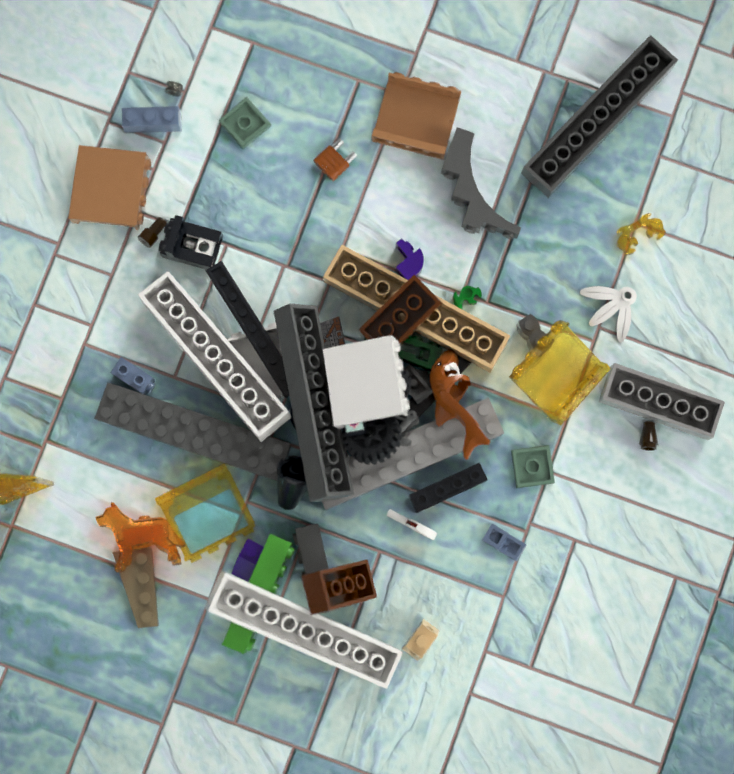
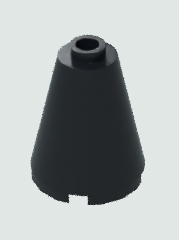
[277,456,308,510]

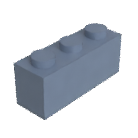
[122,106,182,133]

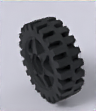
[342,416,402,465]

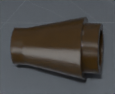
[639,421,658,451]

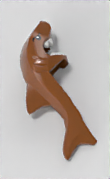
[430,350,490,460]

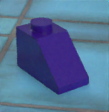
[231,538,264,582]

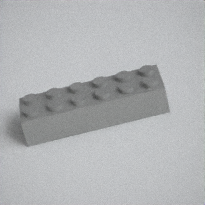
[599,363,725,440]

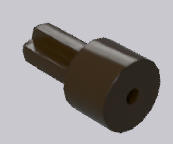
[137,217,167,248]

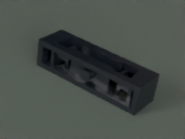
[408,462,488,514]

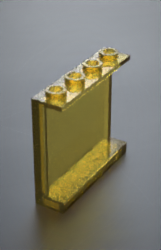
[509,320,611,425]

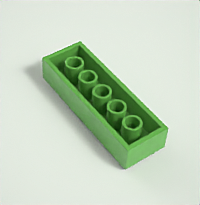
[222,534,295,654]

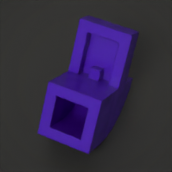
[395,238,424,280]

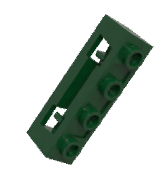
[364,335,443,372]

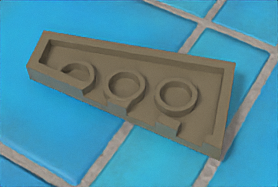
[112,548,159,628]

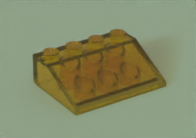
[0,473,54,506]

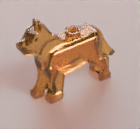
[95,502,186,573]

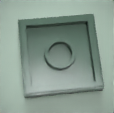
[218,97,271,149]
[511,445,555,488]

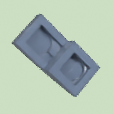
[482,524,527,562]

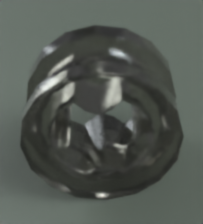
[165,81,183,96]

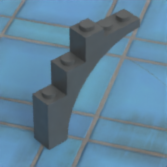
[441,127,521,239]

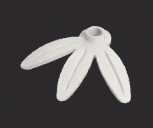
[580,286,636,342]

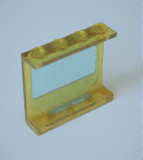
[155,463,257,563]

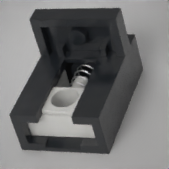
[158,215,223,270]

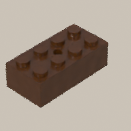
[359,275,443,346]
[301,559,377,615]

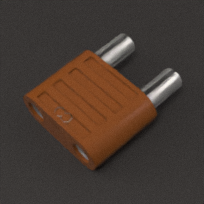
[313,138,357,182]

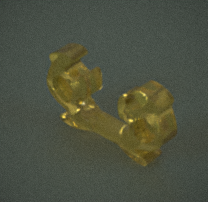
[616,213,666,255]

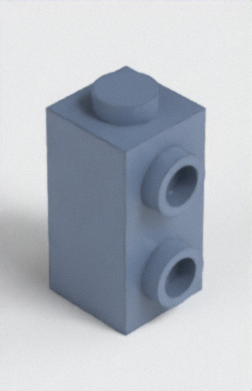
[110,357,155,395]

